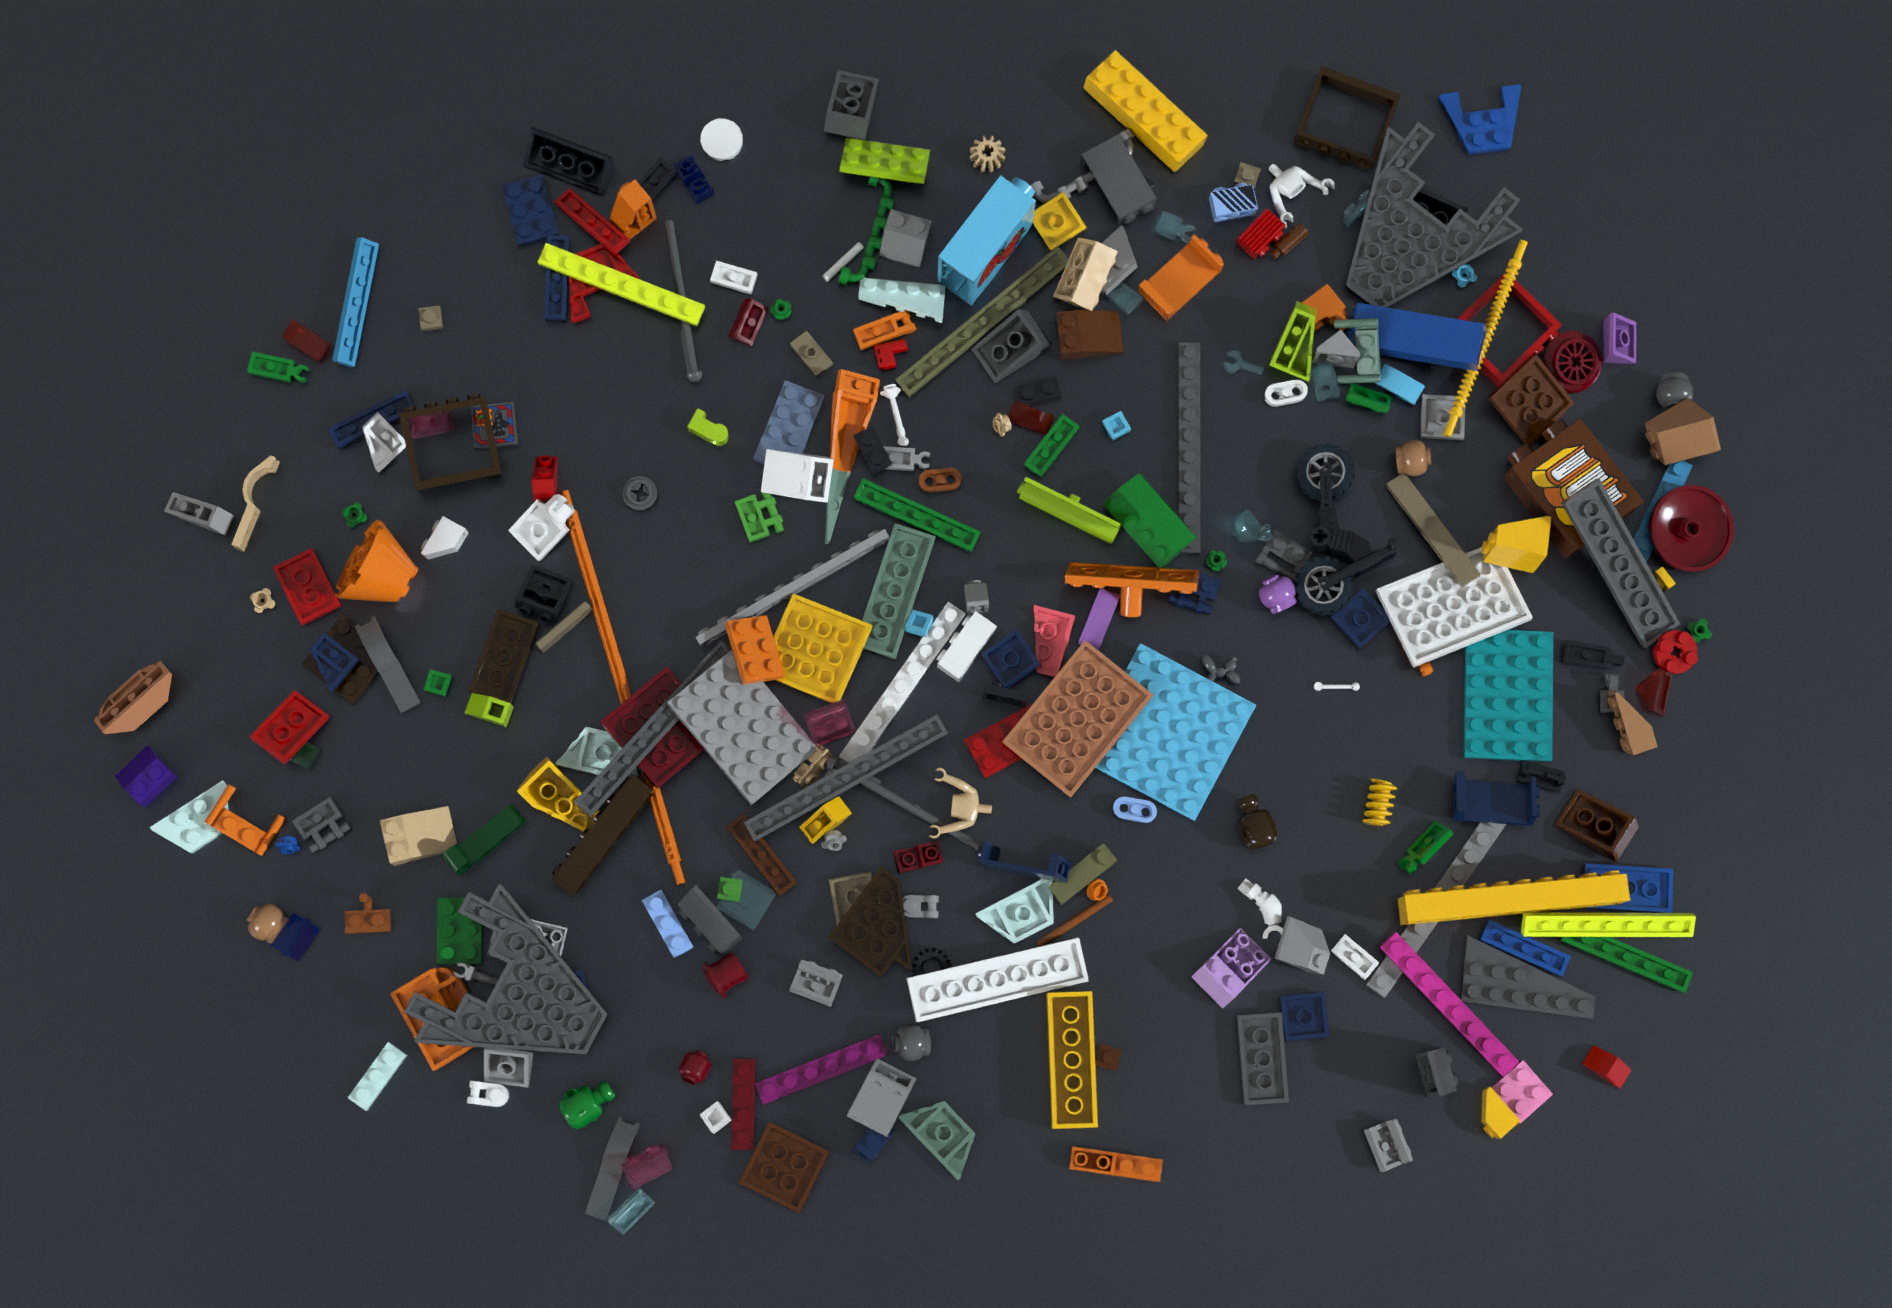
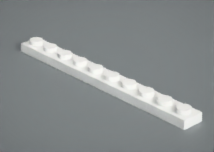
[825,602,966,776]

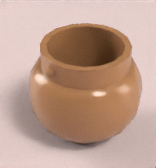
[1396,440,1432,476]
[247,903,288,944]

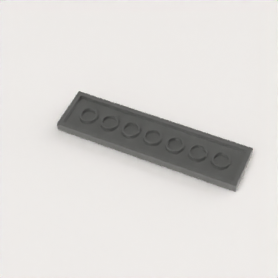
[1561,479,1680,648]

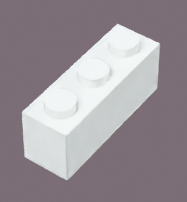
[936,611,997,682]

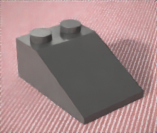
[824,70,879,140]
[971,309,1052,383]
[1415,1047,1459,1098]

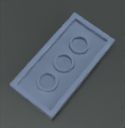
[753,380,825,464]

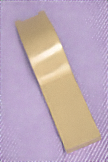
[231,455,280,552]

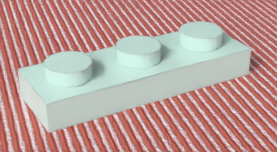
[348,1042,407,1111]

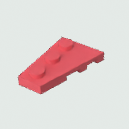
[1034,605,1076,678]

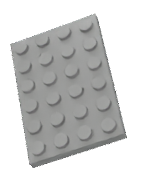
[667,650,818,805]

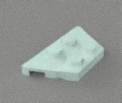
[556,727,638,777]
[150,780,228,854]
[976,879,1054,944]

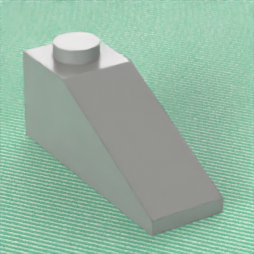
[164,492,234,535]

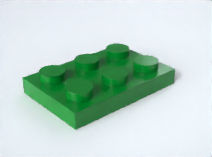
[437,897,483,965]

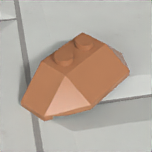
[93,661,172,734]

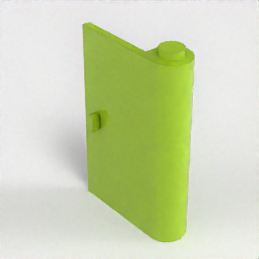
[1017,477,1121,545]

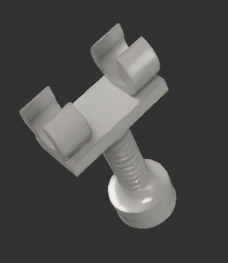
[454,963,499,986]

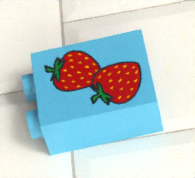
[938,175,1036,306]

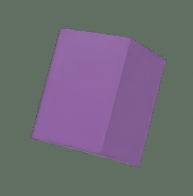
[1602,312,1636,364]

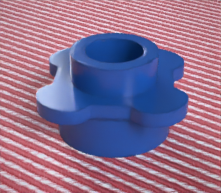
[275,836,300,854]

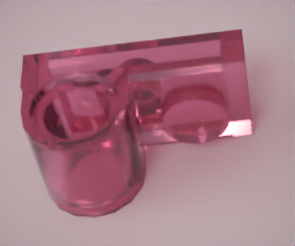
[408,410,455,439]

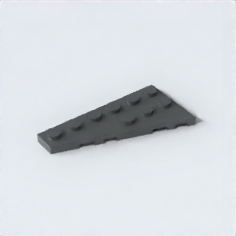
[1460,935,1595,1019]

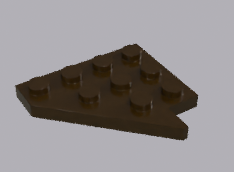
[828,866,912,978]

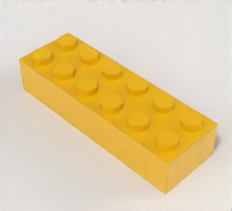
[1083,50,1208,173]
[1046,991,1098,1129]

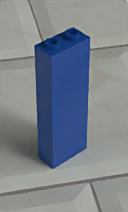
[1346,303,1486,371]

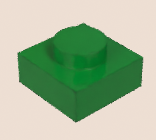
[423,669,452,697]

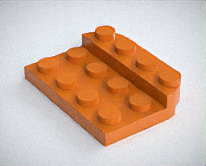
[390,967,476,1071]

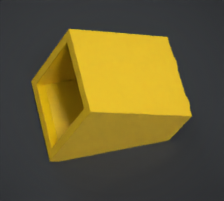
[1481,516,1551,573]

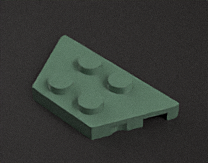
[898,1101,976,1180]

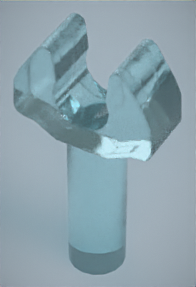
[1223,351,1264,375]

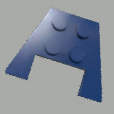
[1438,84,1521,155]

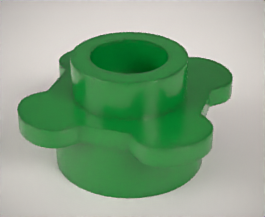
[342,503,367,528]
[1687,619,1712,643]

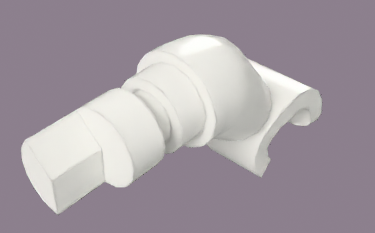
[1237,879,1283,945]

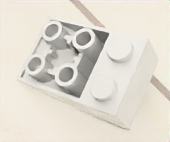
[761,449,833,503]

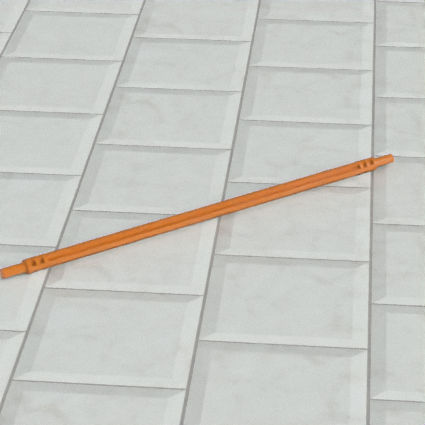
[560,490,686,885]

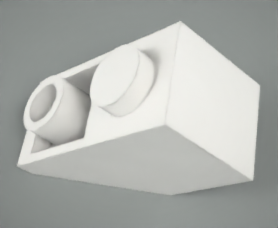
[421,516,468,559]

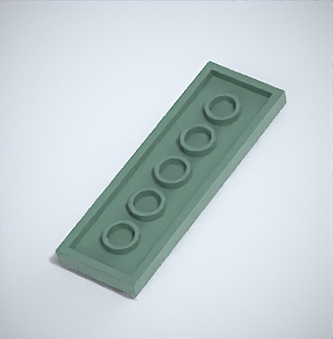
[862,523,936,660]

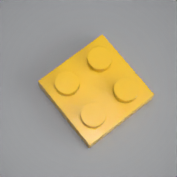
[1033,192,1087,251]

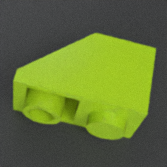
[465,693,514,727]

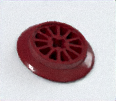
[1543,331,1602,393]

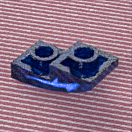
[673,154,715,204]

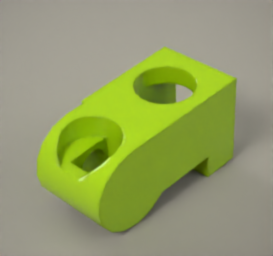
[687,408,729,446]

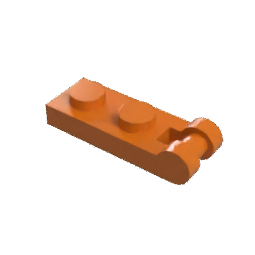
[853,310,917,351]

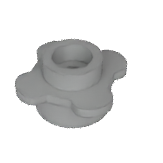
[821,830,847,851]

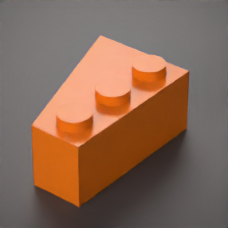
[609,179,657,240]

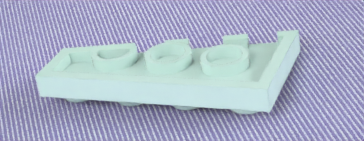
[859,278,946,323]

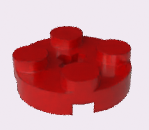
[1653,630,1698,674]

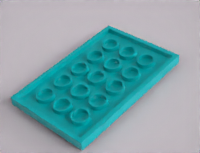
[1463,630,1553,762]

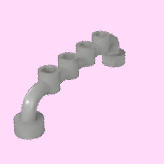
[1030,129,1134,203]

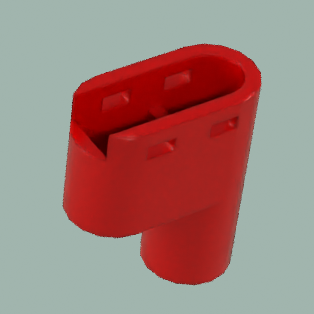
[874,338,908,370]

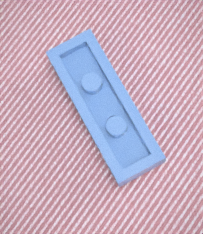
[642,890,694,959]

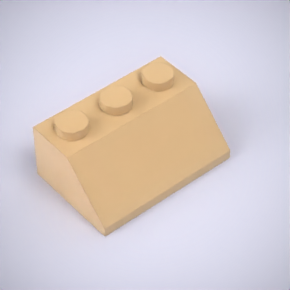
[1053,238,1118,311]

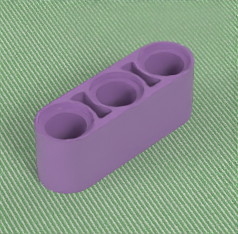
[1078,588,1121,651]

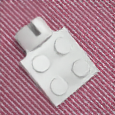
[508,494,574,561]

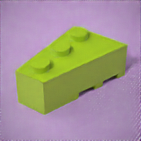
[1270,301,1317,382]

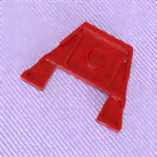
[569,244,641,324]

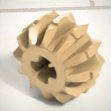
[970,136,1005,172]

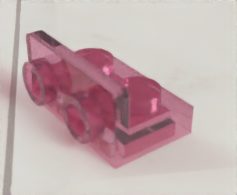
[621,1144,673,1190]

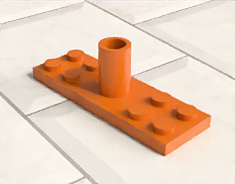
[1065,562,1199,617]

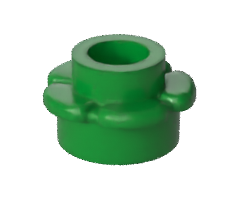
[770,299,791,320]
[1205,550,1227,571]

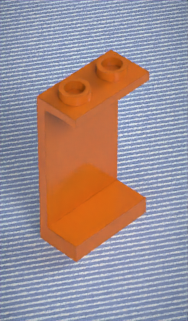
[1137,234,1224,321]

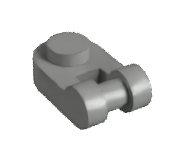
[902,895,939,919]

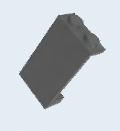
[1081,134,1157,225]

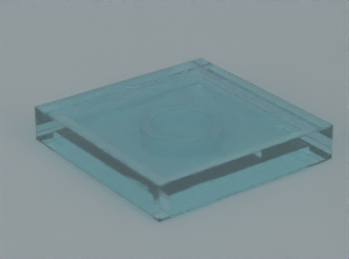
[716,870,777,931]

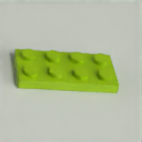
[840,138,930,184]

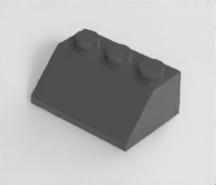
[678,885,742,956]

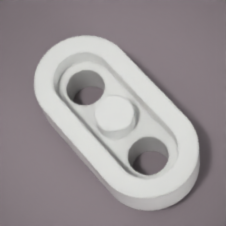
[1264,380,1308,407]

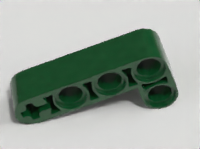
[441,804,526,876]

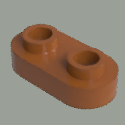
[918,468,962,493]

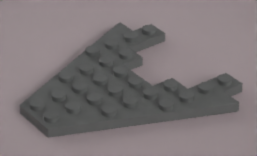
[1346,122,1523,307]
[404,883,607,1054]

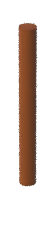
[1035,894,1113,947]

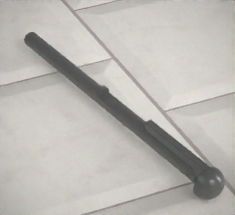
[665,220,702,382]
[826,756,981,850]

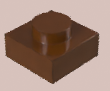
[1095,1044,1122,1071]

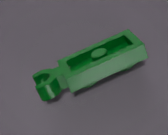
[247,351,309,383]
[1398,820,1453,875]

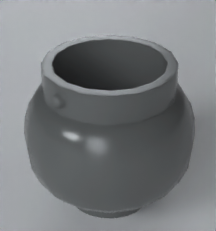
[1656,372,1694,410]
[892,1024,931,1061]

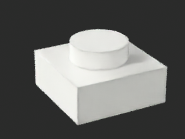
[700,1101,732,1134]

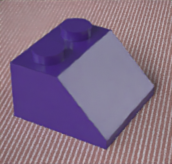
[115,745,178,807]

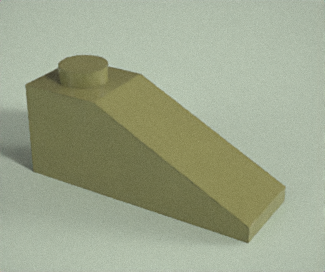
[1048,843,1118,905]

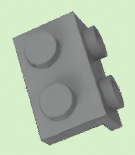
[789,960,842,1007]
[1364,1118,1413,1173]

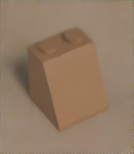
[1645,398,1721,465]

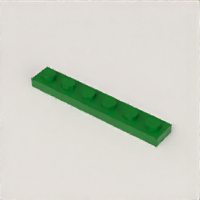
[854,478,981,553]
[1560,937,1693,993]

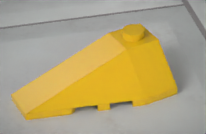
[517,756,600,831]

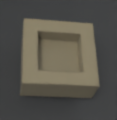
[1234,162,1261,188]
[418,305,443,331]

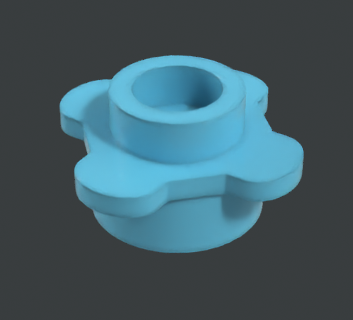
[1452,263,1477,288]

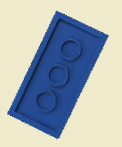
[1583,863,1673,913]

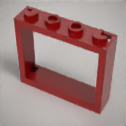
[1458,272,1562,387]

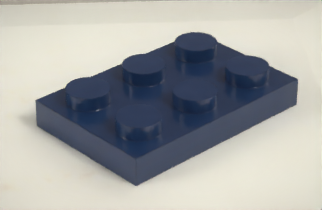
[502,175,559,247]

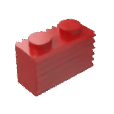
[1236,208,1285,260]

